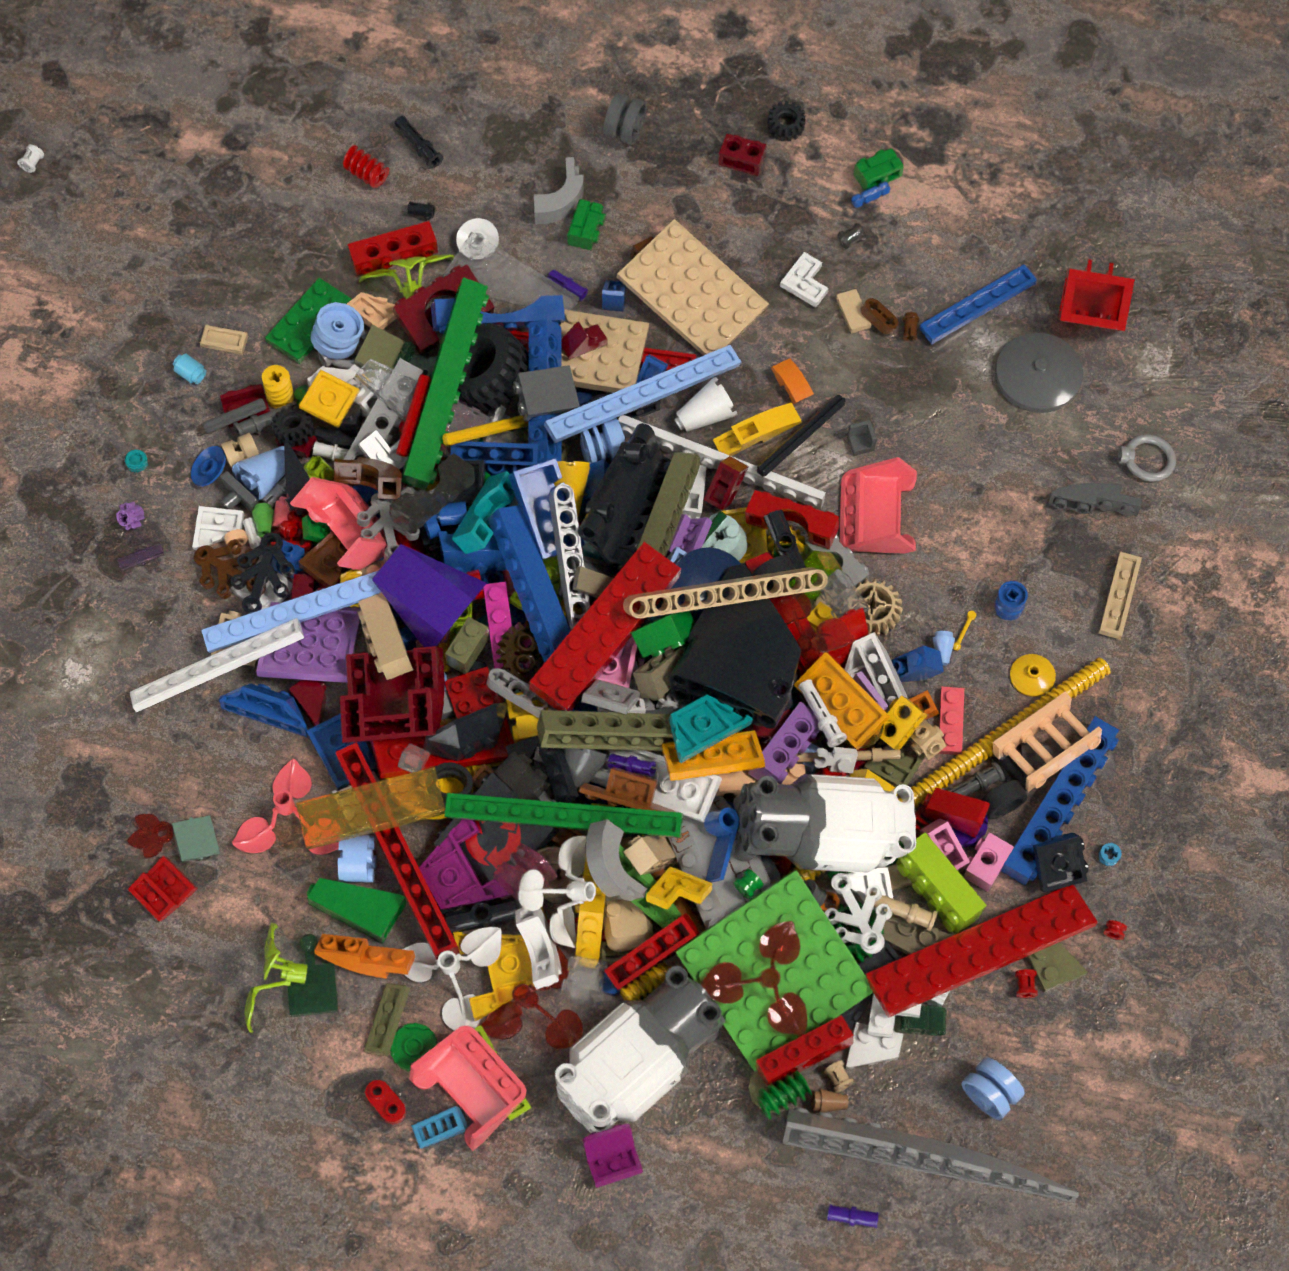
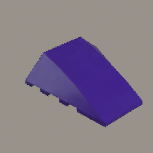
[372,544,487,647]

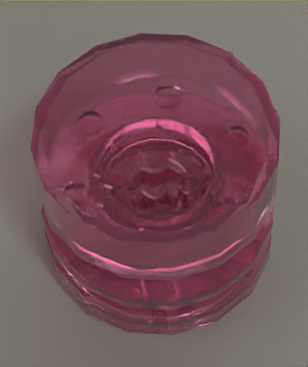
[493,843,557,902]

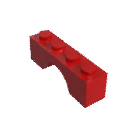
[745,490,839,550]

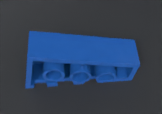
[438,531,507,575]

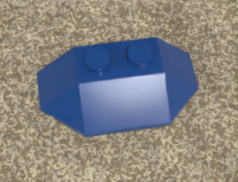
[451,441,539,476]
[219,683,308,737]

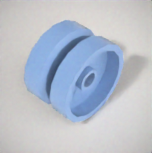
[311,302,364,359]
[961,1057,1025,1120]

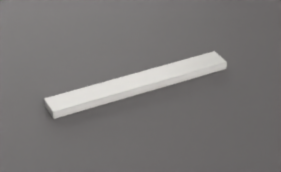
[130,618,304,712]

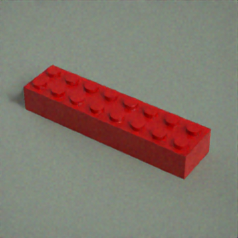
[530,542,681,711]

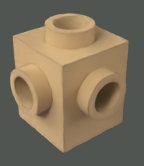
[909,719,947,760]

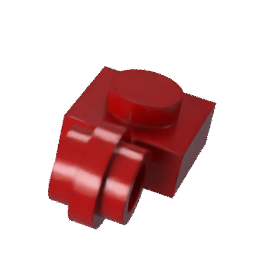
[279,511,309,538]

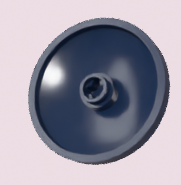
[671,547,741,624]

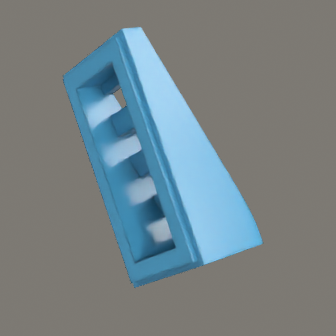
[412,1106,468,1149]

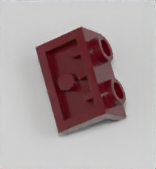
[220,384,270,428]

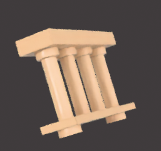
[993,692,1102,792]

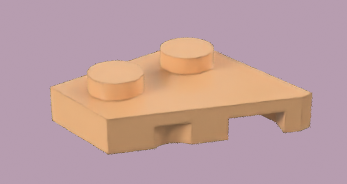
[347,292,396,330]

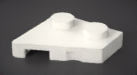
[845,1022,903,1070]

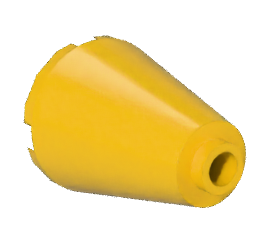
[554,461,590,517]

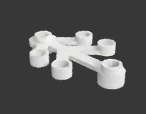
[825,873,892,954]

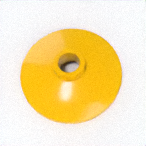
[1010,654,1056,697]

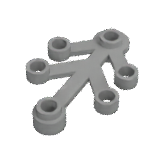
[357,493,420,561]

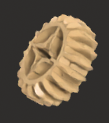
[841,578,902,637]

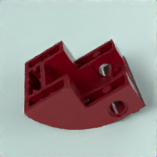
[340,646,445,743]

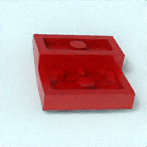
[128,856,198,922]

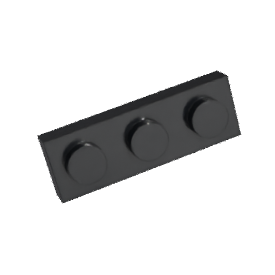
[537,743,579,803]

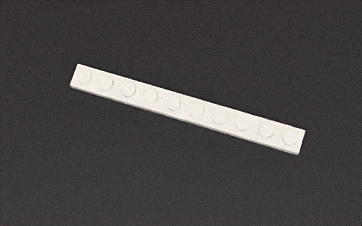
[618,415,826,510]

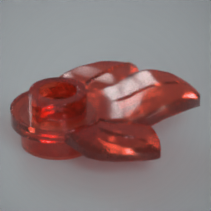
[127,814,174,858]

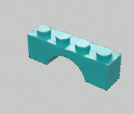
[452,471,515,554]

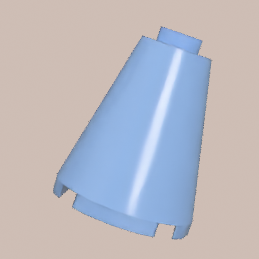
[232,446,285,501]

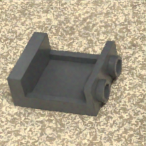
[513,365,580,422]

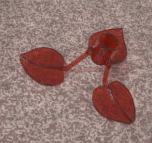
[775,593,855,662]
[701,921,808,1036]
[481,946,583,1049]

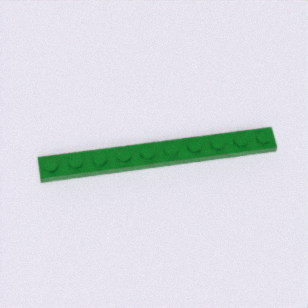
[444,793,683,838]

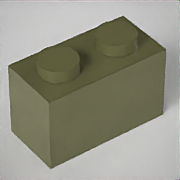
[445,617,490,674]

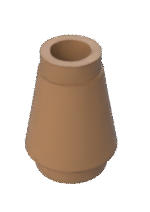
[811,1089,848,1113]

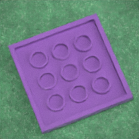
[256,602,361,683]

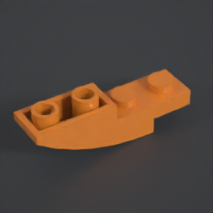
[314,934,415,979]

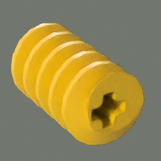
[262,365,294,409]

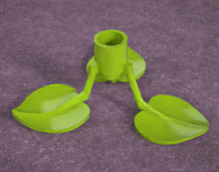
[359,254,455,299]
[245,923,307,1033]

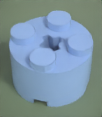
[338,835,377,883]

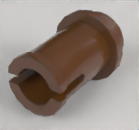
[902,312,920,341]

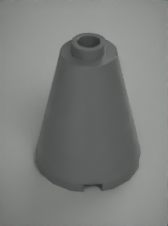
[563,748,611,795]

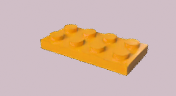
[793,652,891,750]
[662,730,765,781]

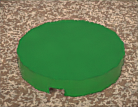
[390,1023,438,1072]

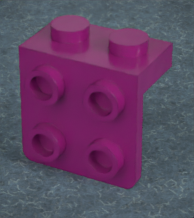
[583,1124,643,1188]

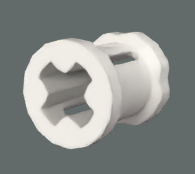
[17,145,44,173]

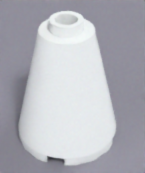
[674,377,738,432]

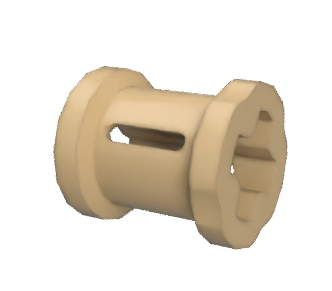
[823,1060,854,1093]

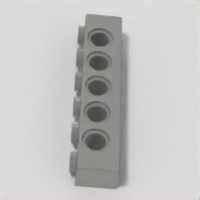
[344,358,423,486]

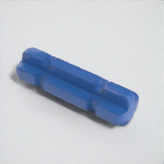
[851,182,890,208]

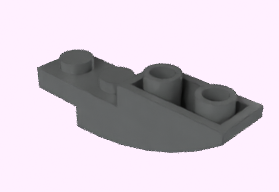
[1048,483,1142,516]

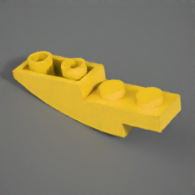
[713,403,802,456]

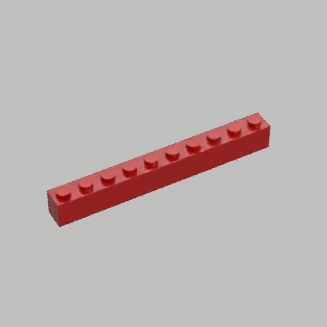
[335,742,460,960]

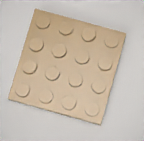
[560,309,649,393]

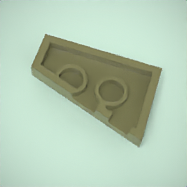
[1027,942,1088,992]

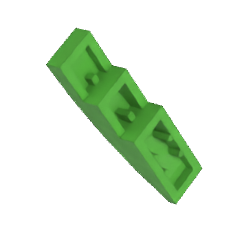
[619,845,682,929]

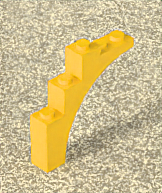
[575,803,615,964]

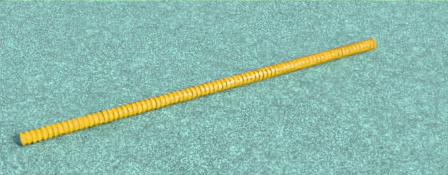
[620,657,1110,1000]

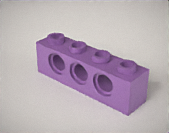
[748,702,820,784]

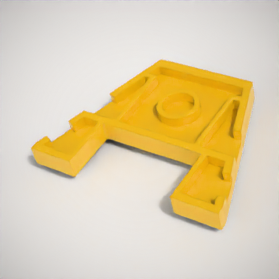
[453,932,534,1021]

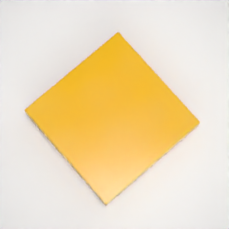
[299,369,360,428]

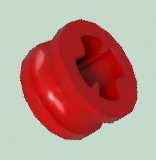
[1103,920,1127,940]

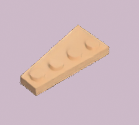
[715,763,806,796]

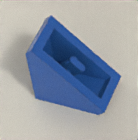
[602,280,627,312]

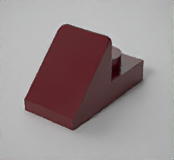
[561,321,608,360]

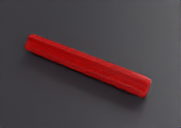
[396,374,431,457]

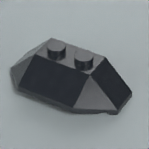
[423,702,508,761]

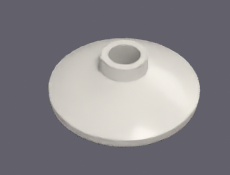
[456,218,499,260]

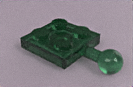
[288,934,339,1017]

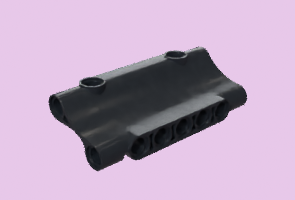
[578,423,672,577]

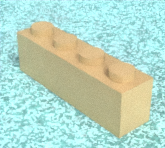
[358,592,413,680]
[624,835,678,875]

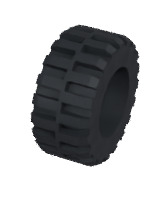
[457,323,529,411]

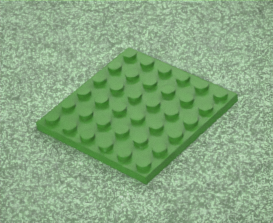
[675,869,873,1071]

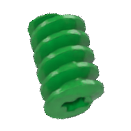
[757,1071,812,1120]

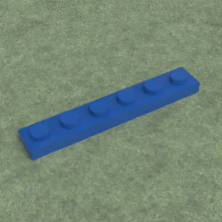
[919,264,1037,344]

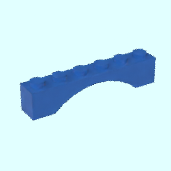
[431,295,565,334]

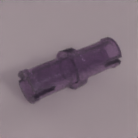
[117,542,164,571]

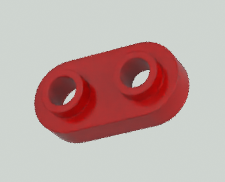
[365,1080,406,1124]

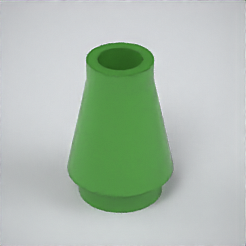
[252,503,274,537]

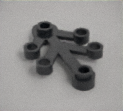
[231,532,295,614]

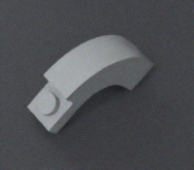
[534,157,584,224]
[586,819,647,901]

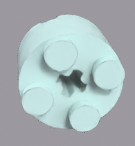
[702,513,748,561]

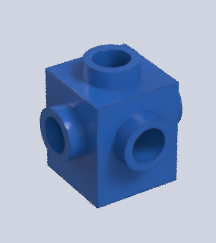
[271,540,305,578]

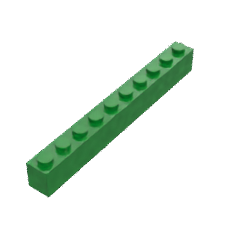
[401,277,489,490]

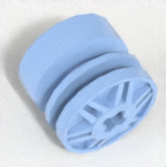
[580,418,626,464]

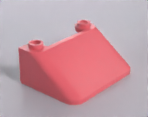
[840,457,917,554]
[409,1026,526,1151]

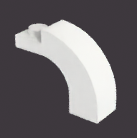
[515,908,562,989]

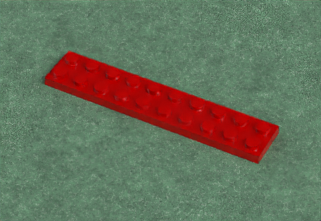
[865,885,1098,1018]

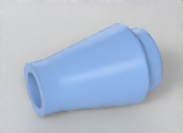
[932,631,955,666]

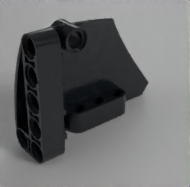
[669,563,801,729]

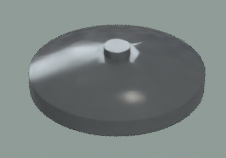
[995,333,1083,413]

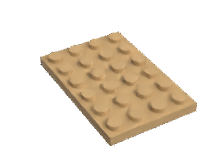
[616,219,769,356]

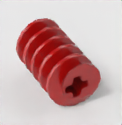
[343,145,389,188]

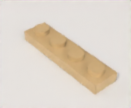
[1098,552,1142,640]

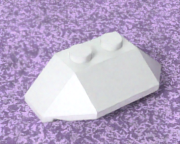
[844,632,910,726]

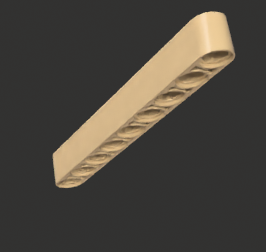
[623,567,828,618]

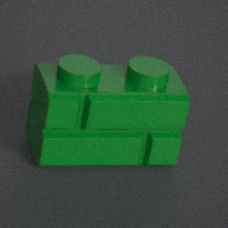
[854,148,904,191]
[567,199,606,250]

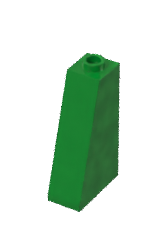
[307,878,407,944]

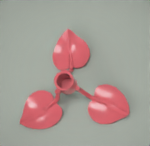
[232,759,344,855]

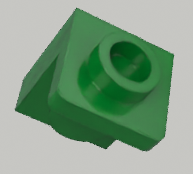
[302,515,330,548]

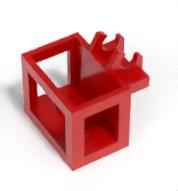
[1057,259,1135,331]

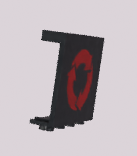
[433,772,560,901]

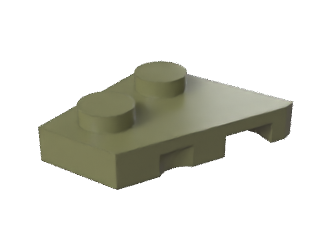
[863,752,925,788]

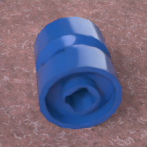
[994,581,1028,621]

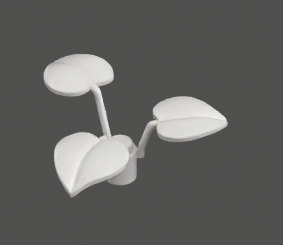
[518,836,596,948]
[404,927,502,1031]

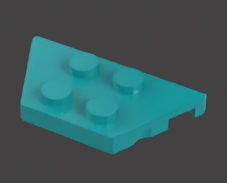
[669,695,753,763]

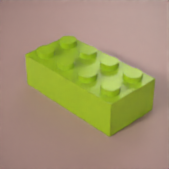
[896,832,987,934]

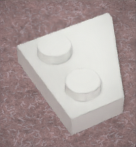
[192,506,244,550]
[845,867,894,915]

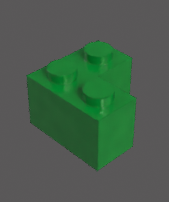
[631,611,695,658]

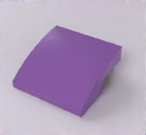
[666,514,712,558]

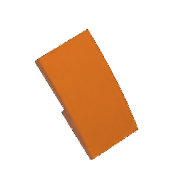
[771,358,814,404]

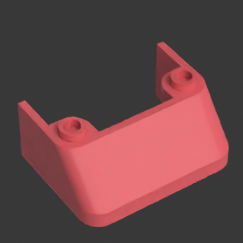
[290,477,398,570]

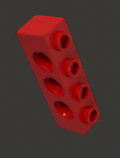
[348,221,438,276]
[604,913,700,990]
[756,1015,854,1087]

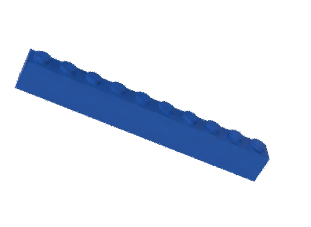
[488,505,597,712]

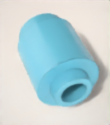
[173,354,207,384]

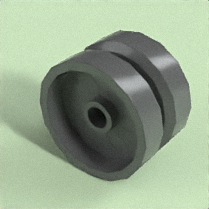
[603,92,647,145]

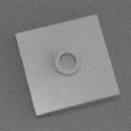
[581,679,640,715]

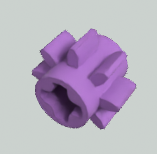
[116,501,145,530]

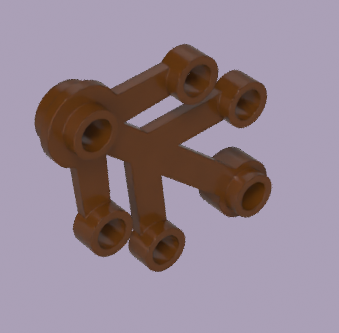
[194,539,266,599]

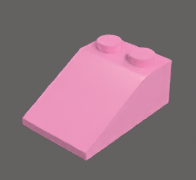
[598,626,641,688]

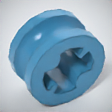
[1098,843,1122,866]

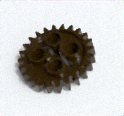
[496,621,544,691]

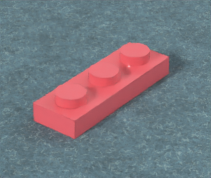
[938,687,964,755]

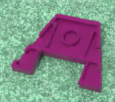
[419,819,515,910]

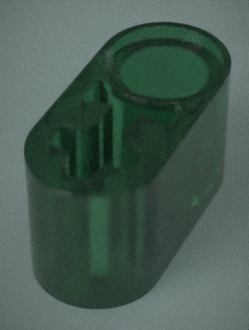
[900,1005,947,1036]

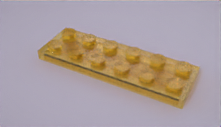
[296,767,445,850]

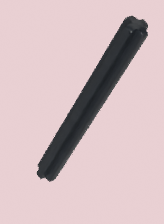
[756,395,846,477]

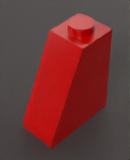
[923,788,990,838]

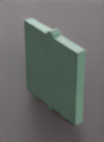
[172,815,220,862]

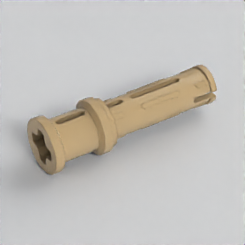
[864,891,937,932]

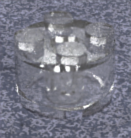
[561,956,608,1009]

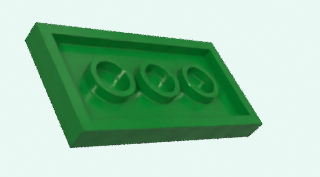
[265,278,352,364]

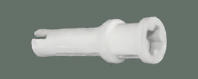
[798,679,847,748]

